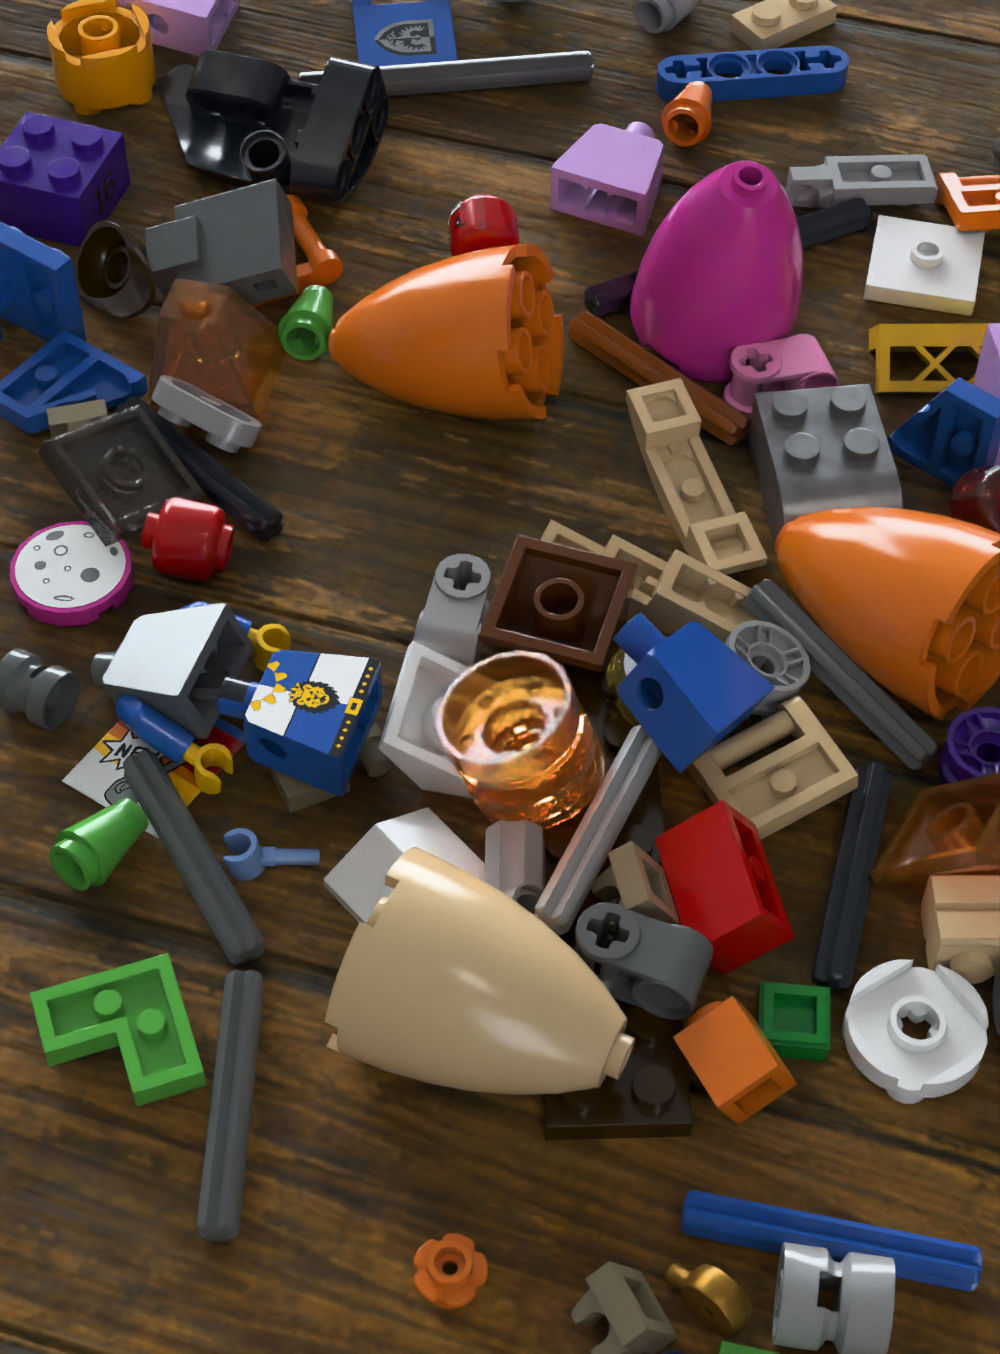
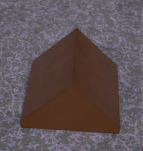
[479,535,638,672]

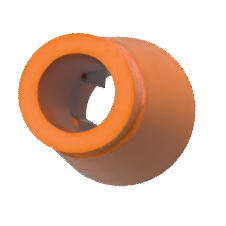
[661,81,713,147]

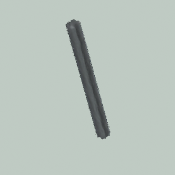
[297,50,594,96]

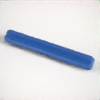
[680,1190,983,1292]

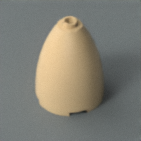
[325,847,635,1095]

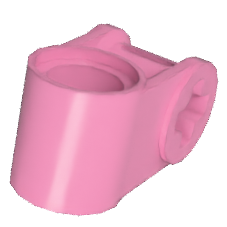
[723,334,839,419]

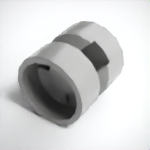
[772,1242,896,1354]

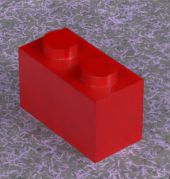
[654,800,795,975]

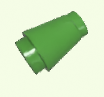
[278,285,334,360]
[49,798,149,891]

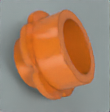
[414,1233,488,1309]

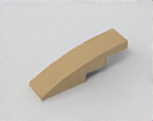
[540,519,760,644]

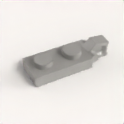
[785,154,938,208]

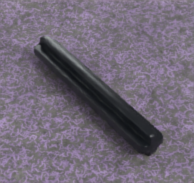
[115,396,284,542]
[810,761,892,994]

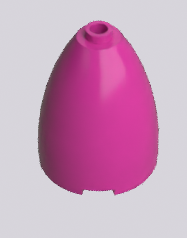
[630,161,804,383]

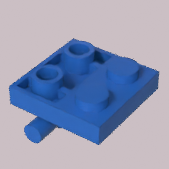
[0,222,87,342]

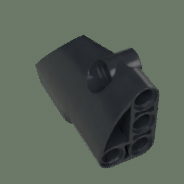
[156,50,389,204]

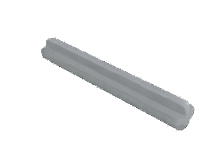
[535,725,662,935]

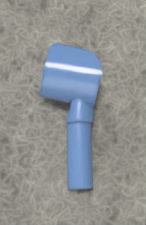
[223,828,320,881]

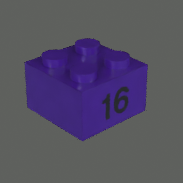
[0,112,131,247]

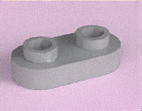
[152,375,262,453]

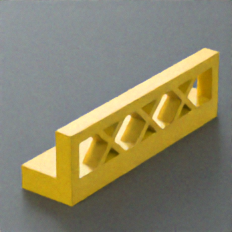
[869,323,995,393]

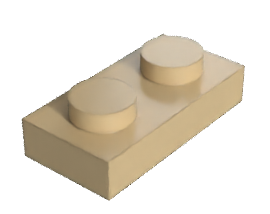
[730,0,838,50]

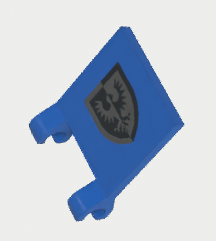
[351,0,458,66]

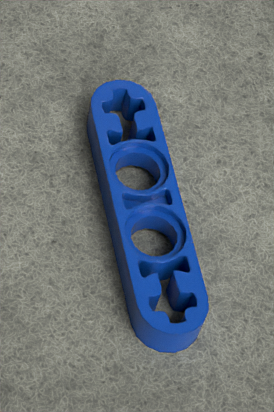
[656,46,849,102]

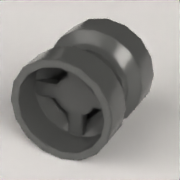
[0,648,80,731]

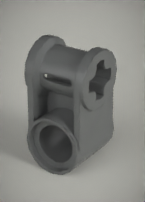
[573,902,714,1020]

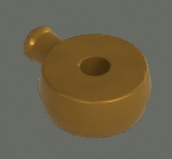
[664,1262,752,1336]

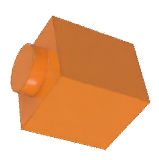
[673,995,797,1125]

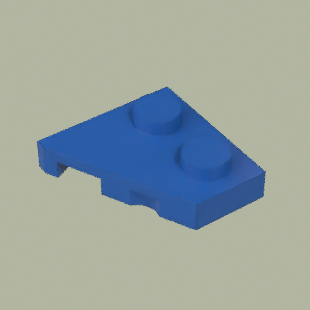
[0,330,148,434]
[887,377,1000,501]

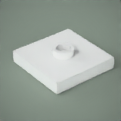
[863,215,985,316]

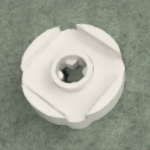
[841,959,989,1104]

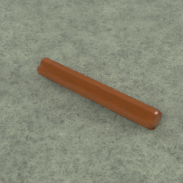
[568,311,750,446]

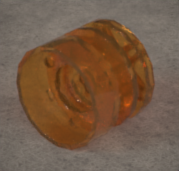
[435,650,606,830]

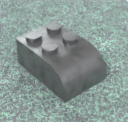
[748,384,903,545]

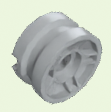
[725,620,811,720]

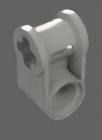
[413,554,491,671]

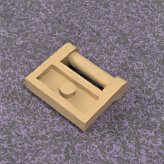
[687,695,858,839]

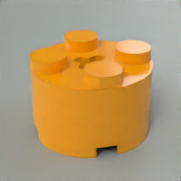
[47,0,156,116]

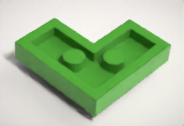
[30,953,207,1107]

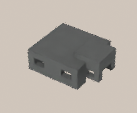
[145,178,298,319]

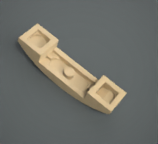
[626,378,768,575]

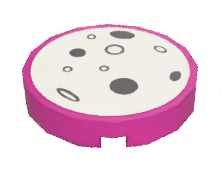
[10,521,134,627]

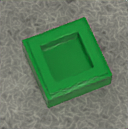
[757,981,830,1061]

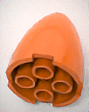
[328,244,564,420]
[775,506,1000,721]

